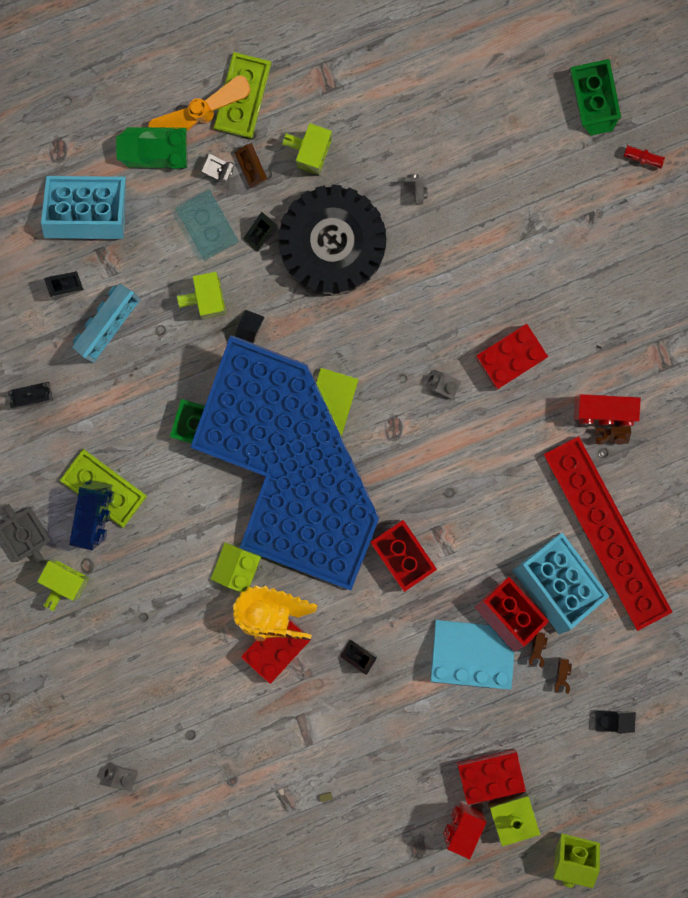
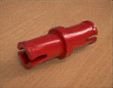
[623,145,665,169]

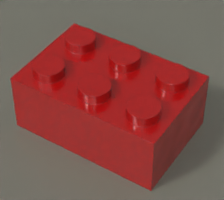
[475,323,548,390]
[574,394,641,426]
[370,520,437,592]
[474,577,549,652]
[241,617,311,684]
[457,749,526,805]
[443,802,487,860]

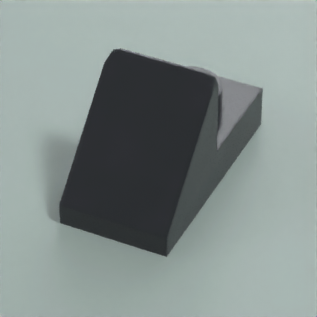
[594,710,636,734]

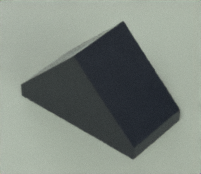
[243,212,278,251]
[44,271,84,300]
[235,310,265,344]
[340,639,377,675]

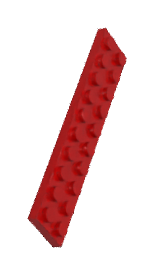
[543,436,673,631]

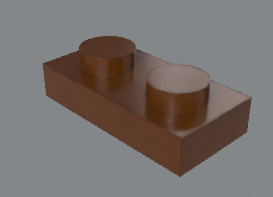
[234,143,267,188]

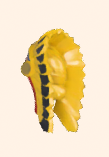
[233,585,317,641]

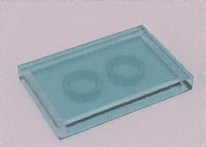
[175,189,239,261]

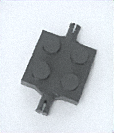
[0,504,52,565]

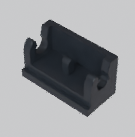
[8,382,53,410]

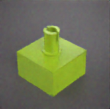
[282,123,332,176]
[177,272,227,320]
[37,559,90,611]
[488,792,541,847]
[553,833,600,889]

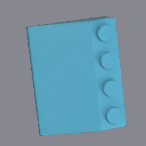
[41,176,126,239]
[72,283,141,363]
[512,532,610,635]
[430,620,514,690]

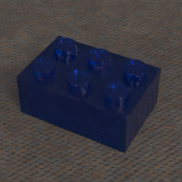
[69,480,114,551]

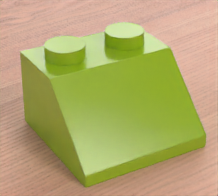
[211,542,262,592]

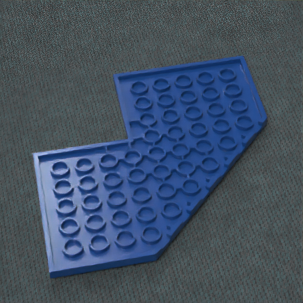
[190,335,380,590]

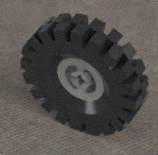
[278,185,387,296]

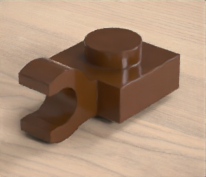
[595,426,631,445]
[528,632,548,668]
[554,657,572,694]

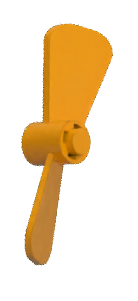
[148,76,251,131]

